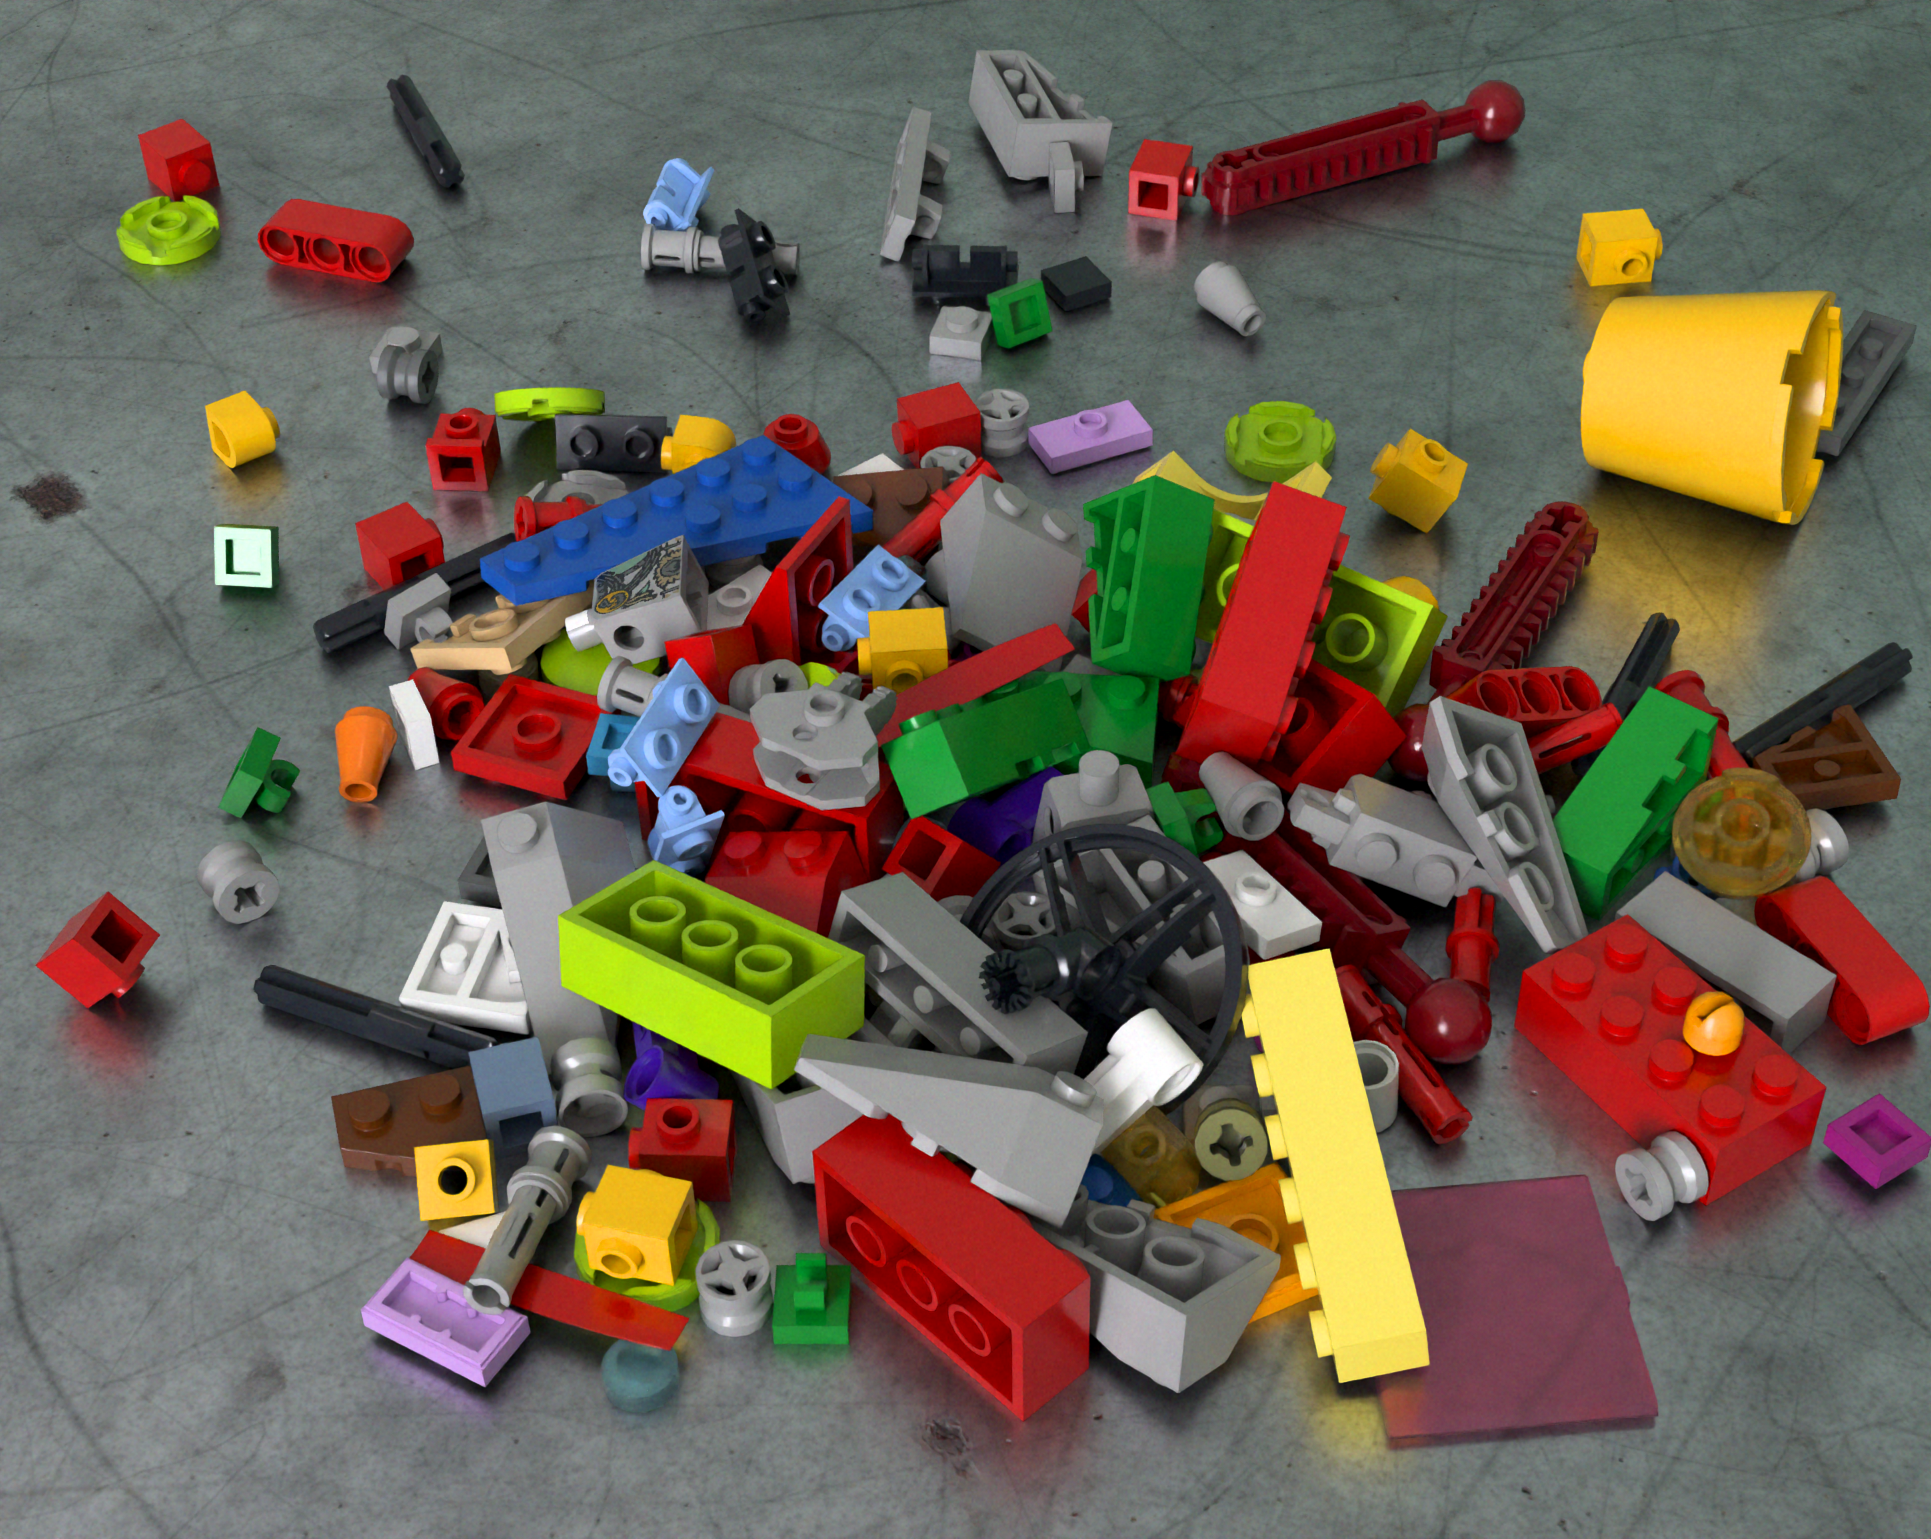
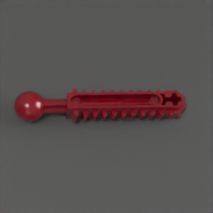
[1201,80,1526,216]
[1387,501,1598,783]
[1160,752,1492,1065]

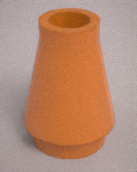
[335,706,398,802]

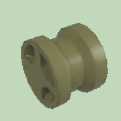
[1194,1098,1268,1181]

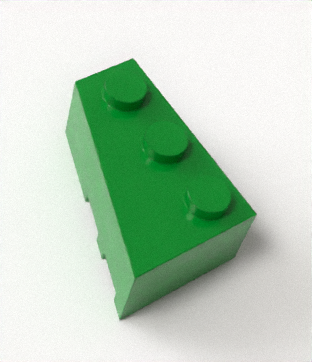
[1083,475,1215,684]
[979,671,1160,789]
[881,678,1091,820]
[1553,686,1719,921]

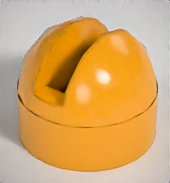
[1683,992,1745,1056]

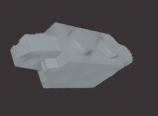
[1287,774,1505,907]

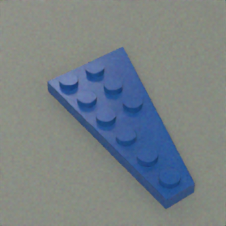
[480,435,873,606]

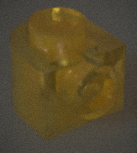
[1100,1105,1202,1209]

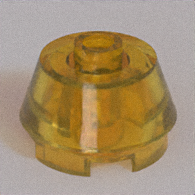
[1672,767,1812,900]

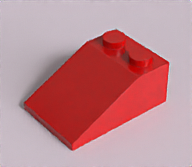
[742,496,854,666]
[1171,659,1407,812]
[705,830,869,938]

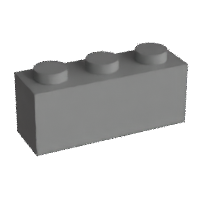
[1614,871,1837,1054]

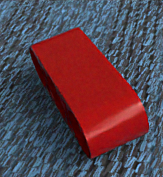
[258,199,414,282]
[1445,666,1602,739]
[1754,876,1930,1045]

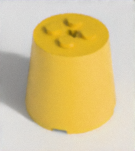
[1581,290,1843,525]

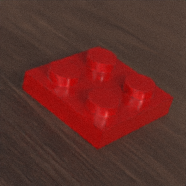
[451,674,621,800]

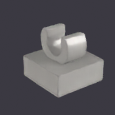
[384,573,453,650]

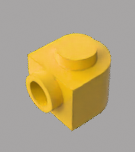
[205,390,280,468]
[661,414,736,474]

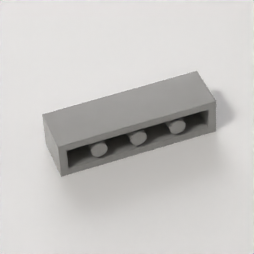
[828,872,1088,1076]

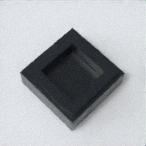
[1041,256,1112,311]

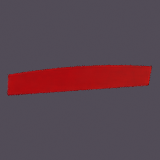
[876,623,1075,748]
[409,1230,689,1351]

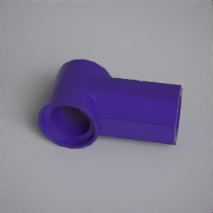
[947,766,1063,870]
[623,1021,719,1111]

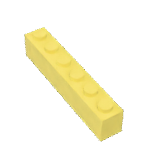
[1241,948,1430,1383]

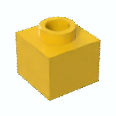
[414,1139,500,1221]

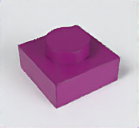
[1823,1093,1931,1189]

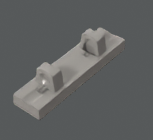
[879,106,951,262]

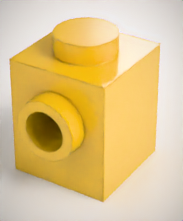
[1576,209,1662,286]
[1368,428,1468,534]
[857,607,948,695]
[577,1165,698,1286]

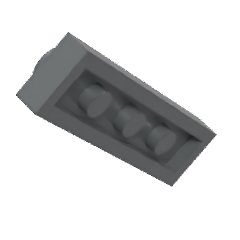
[1816,310,1917,456]

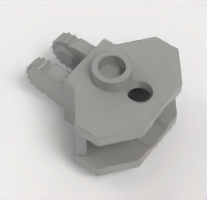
[749,672,898,810]

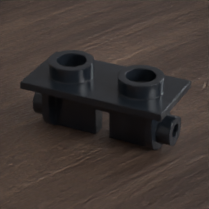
[718,208,790,323]
[912,244,1019,300]
[555,413,673,472]

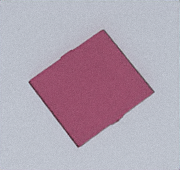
[1374,1174,1658,1440]

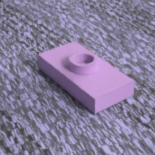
[1028,400,1153,474]
[361,1257,531,1387]

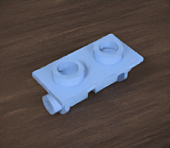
[643,158,714,232]
[818,545,926,652]
[608,658,720,797]
[647,785,725,878]

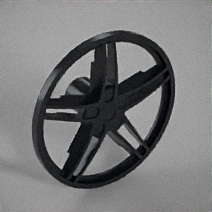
[960,824,1248,1135]

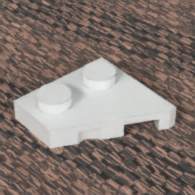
[399,901,531,1035]

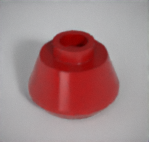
[763,414,831,475]

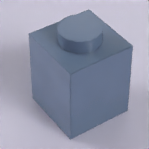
[468,1037,558,1160]

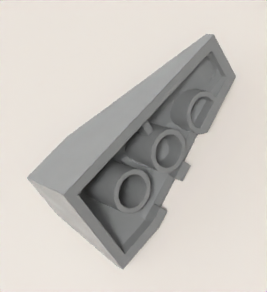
[1422,696,1589,955]
[480,801,636,1082]
[794,1034,1104,1228]
[994,1184,1281,1393]

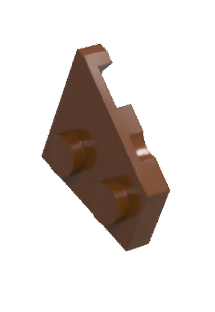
[833,466,950,569]
[1752,705,1901,816]
[331,1066,487,1177]

